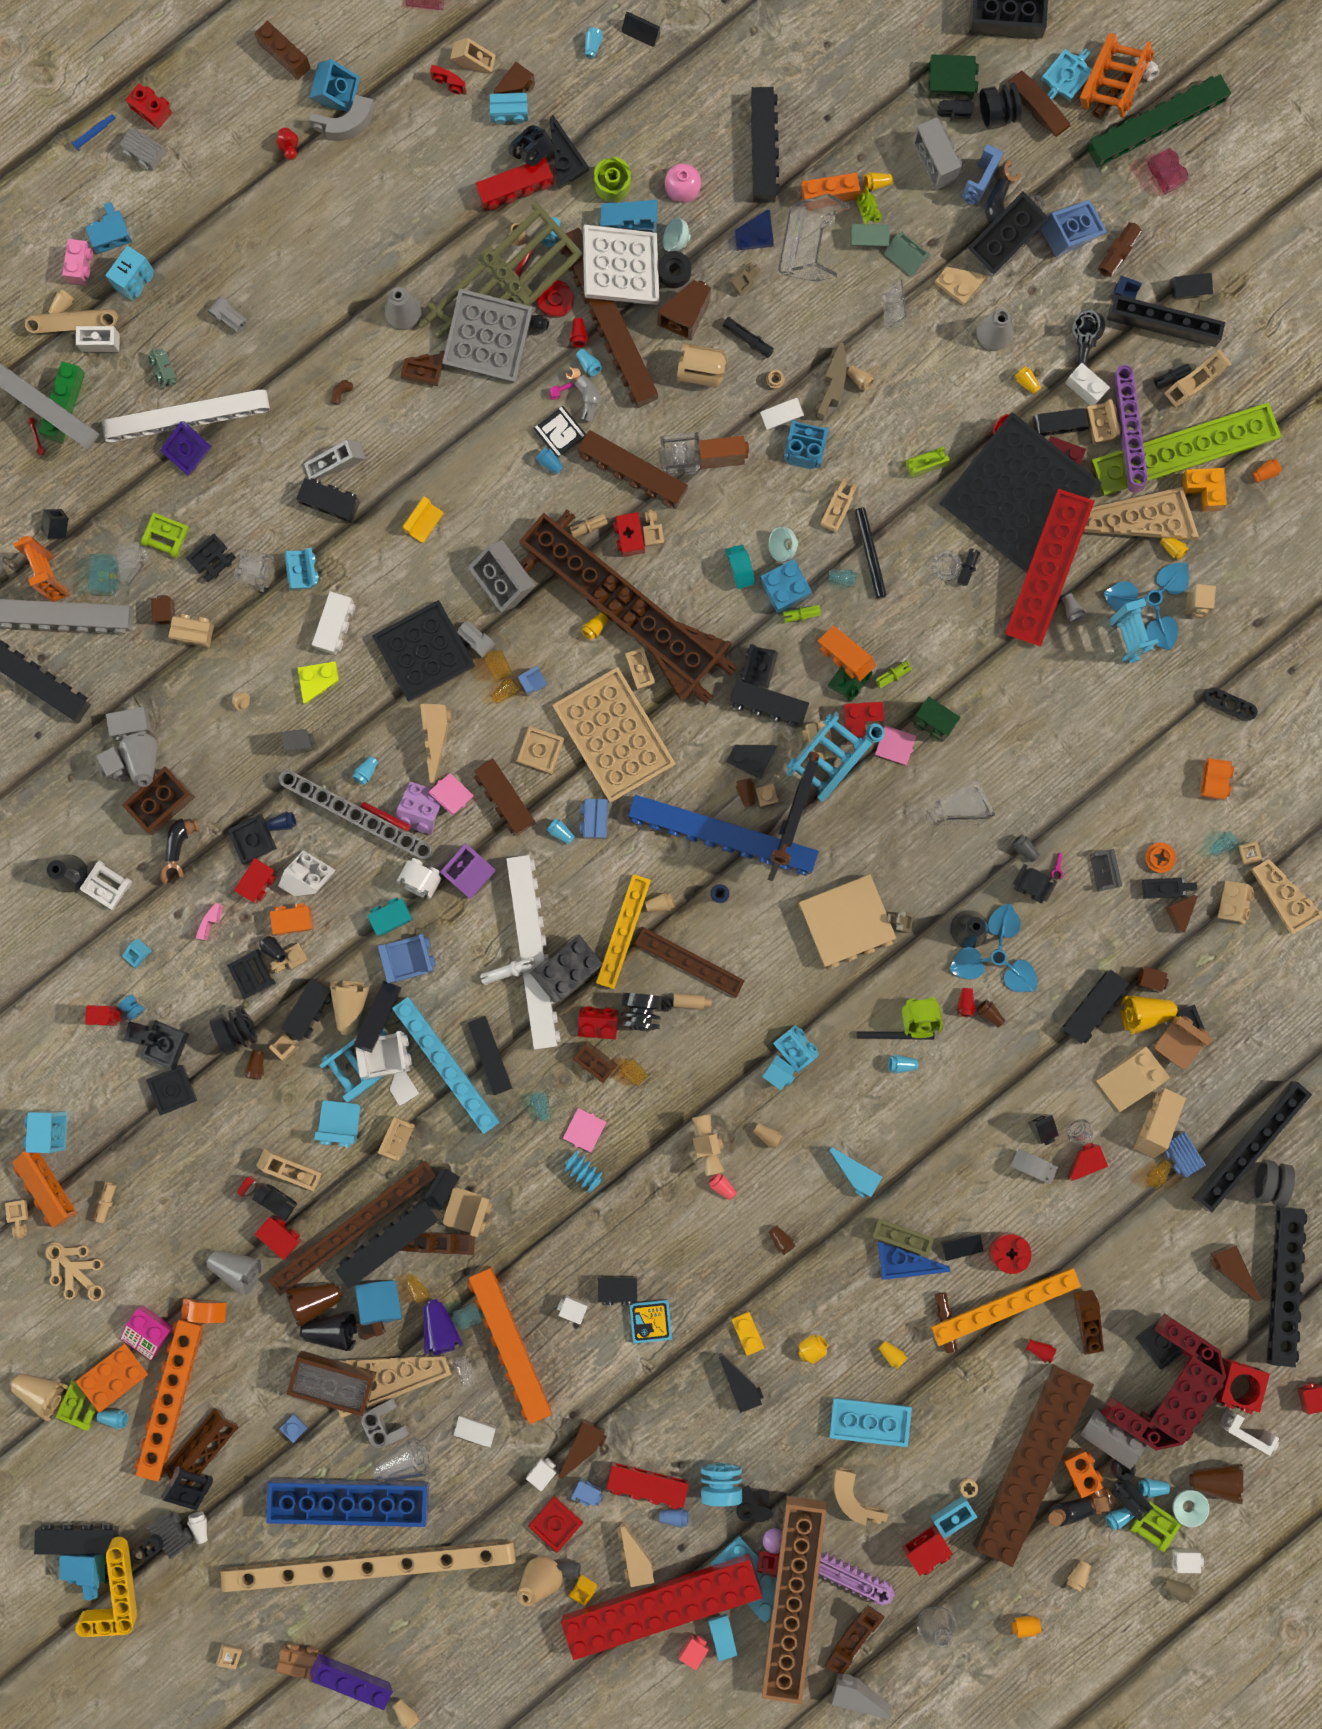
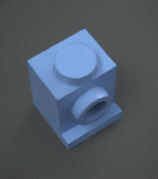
[571,1477,603,1506]

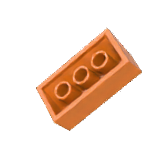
[12,1150,78,1228]

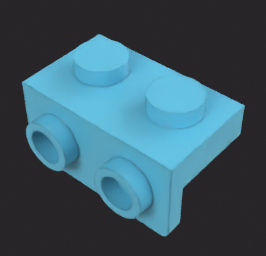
[284,548,318,590]

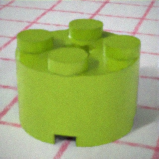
[594,157,631,203]
[902,997,943,1038]

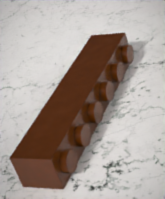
[578,430,688,509]

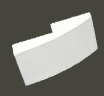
[760,398,804,430]

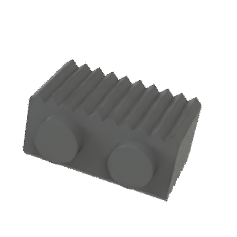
[147,1509,193,1559]

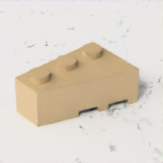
[1133,1088,1186,1159]

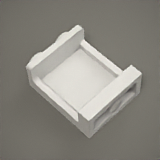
[354,1031,412,1080]
[1218,1408,1279,1456]

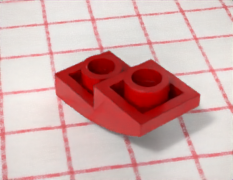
[430,65,467,95]

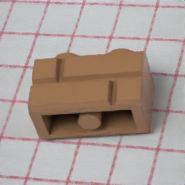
[276,1642,323,1680]

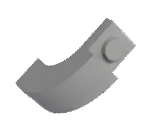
[309,95,375,141]

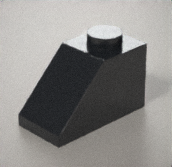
[1028,1114,1059,1146]

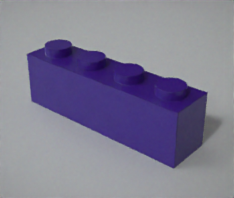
[310,1654,393,1710]

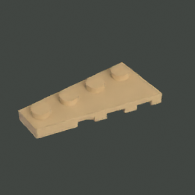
[1251,859,1322,935]

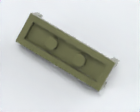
[871,1218,934,1257]

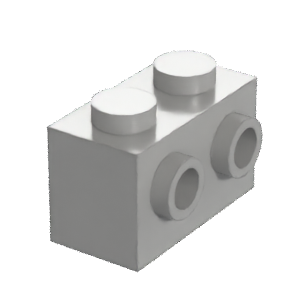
[96,747,129,782]

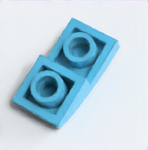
[708,1614,737,1662]

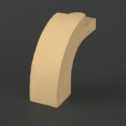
[1165,349,1232,407]
[833,1466,888,1526]

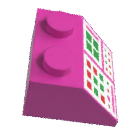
[120,1306,173,1361]

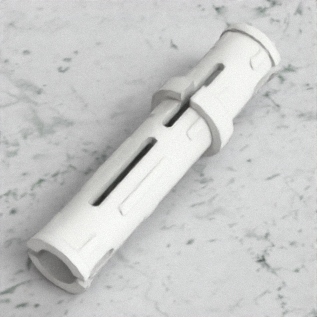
[480,957,536,985]

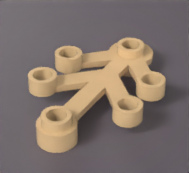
[45,1242,105,1301]

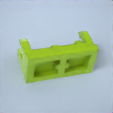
[905,446,949,478]

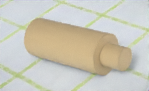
[673,993,712,1009]

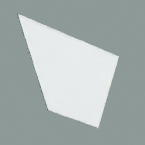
[390,1072,419,1106]

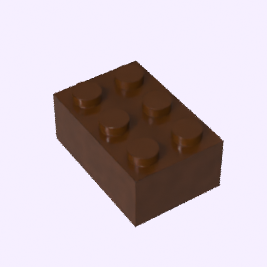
[122,766,195,836]

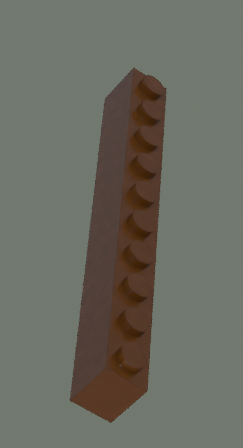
[559,228,658,408]

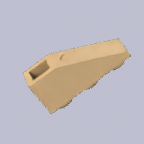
[617,1522,654,1587]

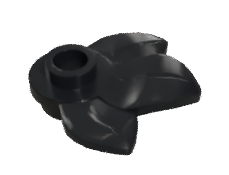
[736,1485,773,1522]

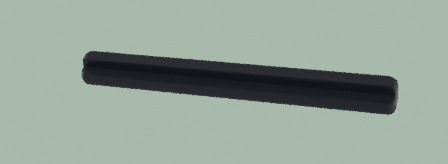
[855,507,887,599]

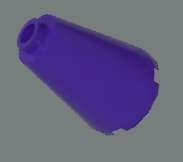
[423,1299,463,1357]

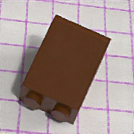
[657,280,711,340]

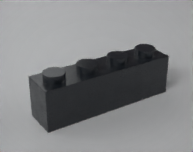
[729,680,809,728]
[1060,969,1129,1044]
[34,1523,119,1555]

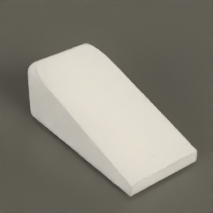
[454,1416,497,1448]

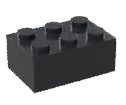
[530,934,603,1003]

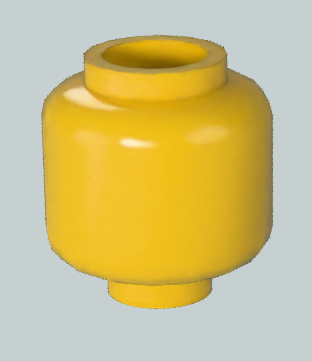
[798,1334,828,1364]

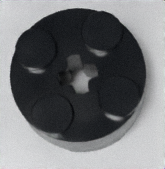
[1013,864,1058,904]

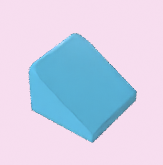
[122,939,151,968]

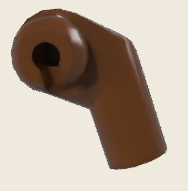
[331,380,353,405]

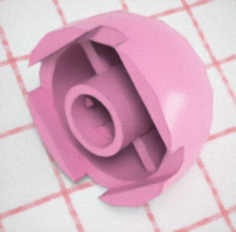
[664,163,701,203]

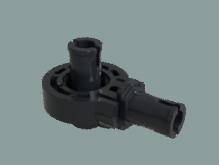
[1072,310,1105,366]

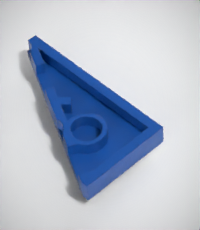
[877,1241,950,1280]

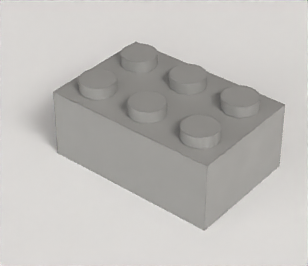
[913,117,962,191]
[468,540,536,613]

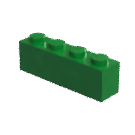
[39,361,85,444]

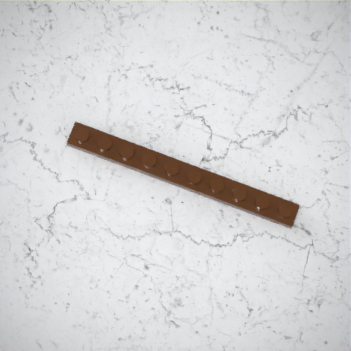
[268,1161,437,1296]

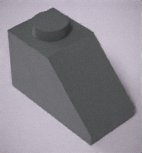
[281,729,316,756]

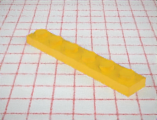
[596,874,651,989]

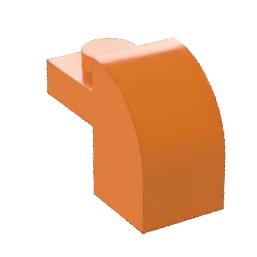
[181,1298,227,1323]

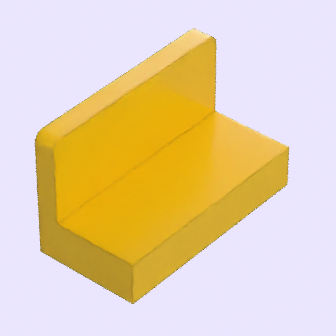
[403,496,444,543]

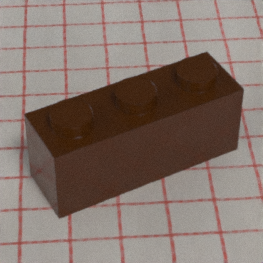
[254,20,311,80]

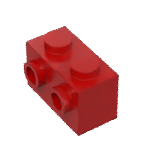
[125,83,172,130]

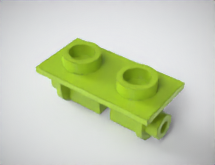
[856,187,882,225]

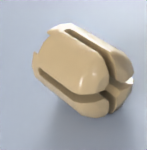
[677,343,727,387]

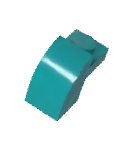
[725,544,755,589]

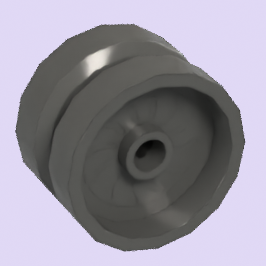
[1254,1159,1295,1207]

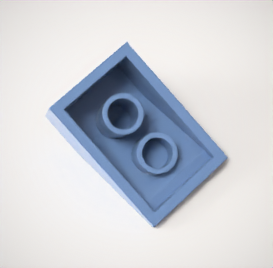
[1041,200,1107,257]

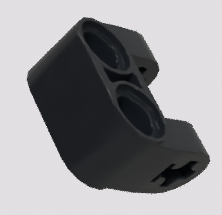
[508,125,554,166]
[252,1184,298,1222]

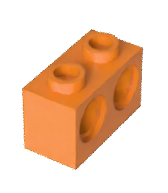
[1061,1448,1103,1498]

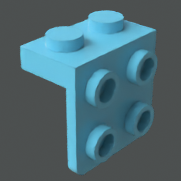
[314,1100,361,1147]

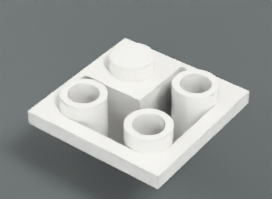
[278,850,335,896]

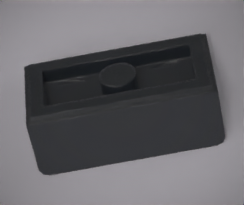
[622,12,660,47]
[941,1233,984,1261]

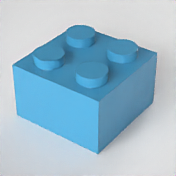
[759,559,812,614]

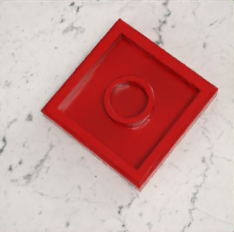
[528,1495,583,1553]

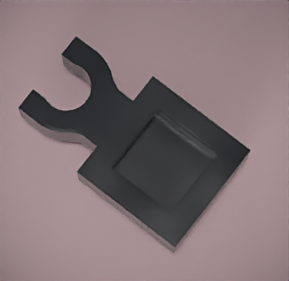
[124,1021,160,1046]

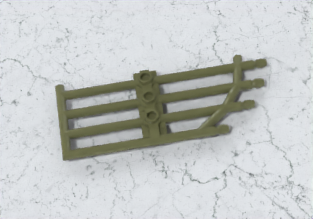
[418,201,583,339]

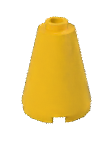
[1120,995,1178,1034]

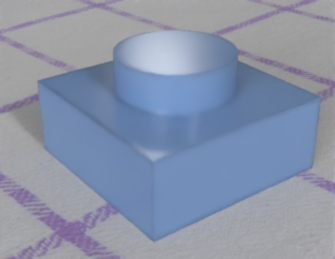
[280,1413,308,1443]

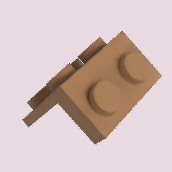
[1154,1016,1213,1070]

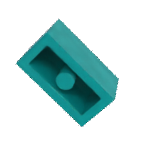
[367,897,414,937]

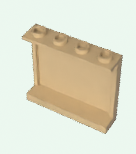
[798,874,897,969]

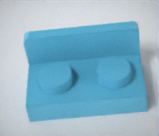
[773,1025,819,1073]

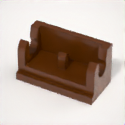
[573,1041,618,1083]

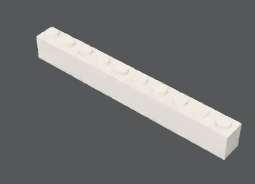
[506,855,561,1050]

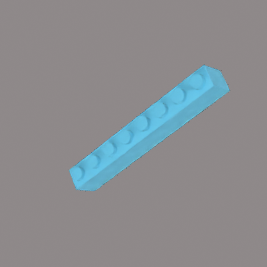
[392,997,501,1134]

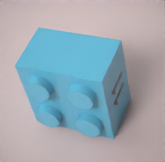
[105,245,155,301]

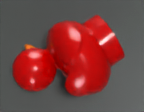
[276,128,298,160]

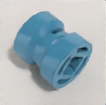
[117,994,145,1021]

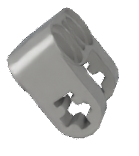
[361,1398,409,1448]

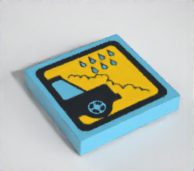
[630,1299,672,1344]

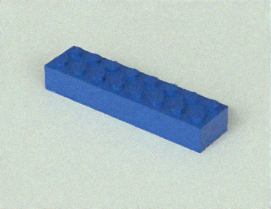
[266,1478,429,1527]

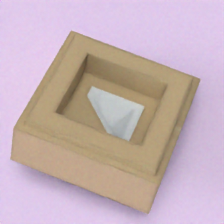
[1238,841,1262,865]
[216,1644,242,1670]

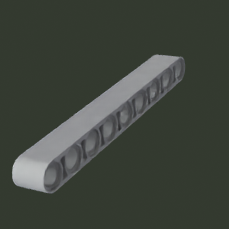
[0,363,99,450]
[279,770,433,861]

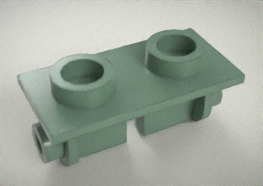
[148,347,177,390]

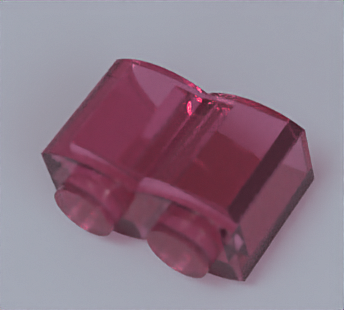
[1147,147,1188,194]

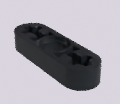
[1203,687,1258,722]

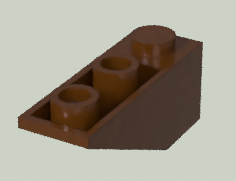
[1074,1290,1104,1355]

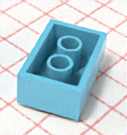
[23,1111,68,1153]

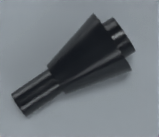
[529,315,549,333]

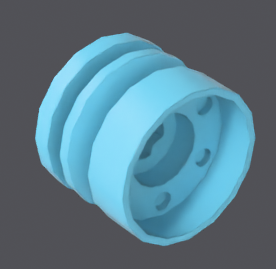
[701,1463,742,1506]

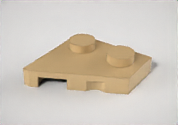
[934,267,987,306]

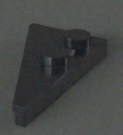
[550,115,589,189]

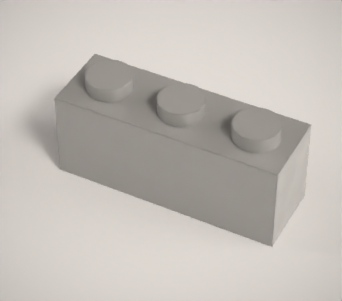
[1079,1410,1147,1470]

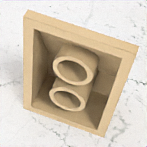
[1096,1046,1170,1112]

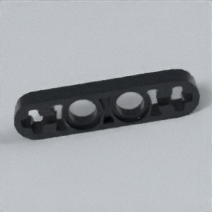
[103,1534,163,1584]

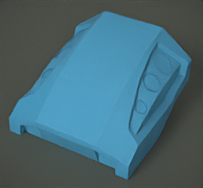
[783,419,829,469]

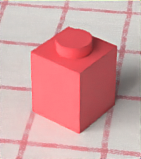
[679,1634,709,1670]

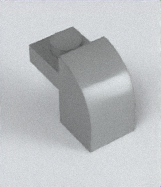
[1011,1149,1058,1185]

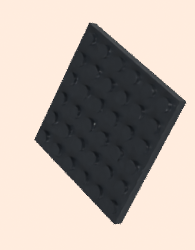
[939,412,1102,573]

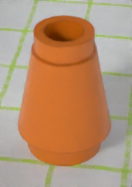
[1252,458,1282,483]

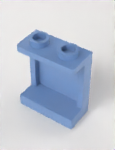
[961,144,1004,206]
[378,933,436,984]

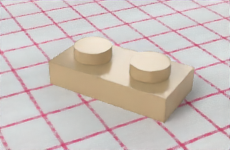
[625,648,655,690]

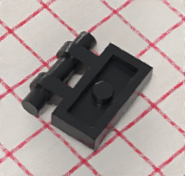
[186,533,236,583]

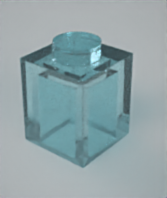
[452,1302,483,1331]

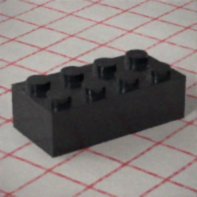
[969,0,1048,38]
[968,191,1051,276]

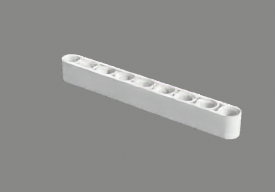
[101,390,270,442]

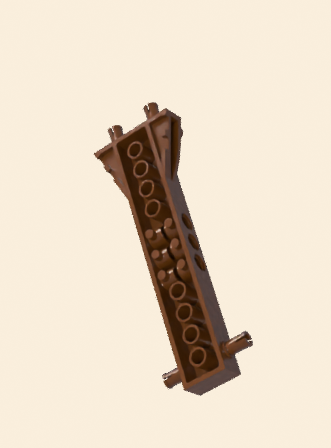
[519,509,738,705]

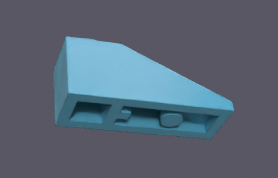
[829,1146,882,1198]

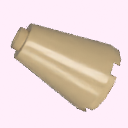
[330,981,369,1035]
[10,1374,68,1421]
[517,1556,563,1607]

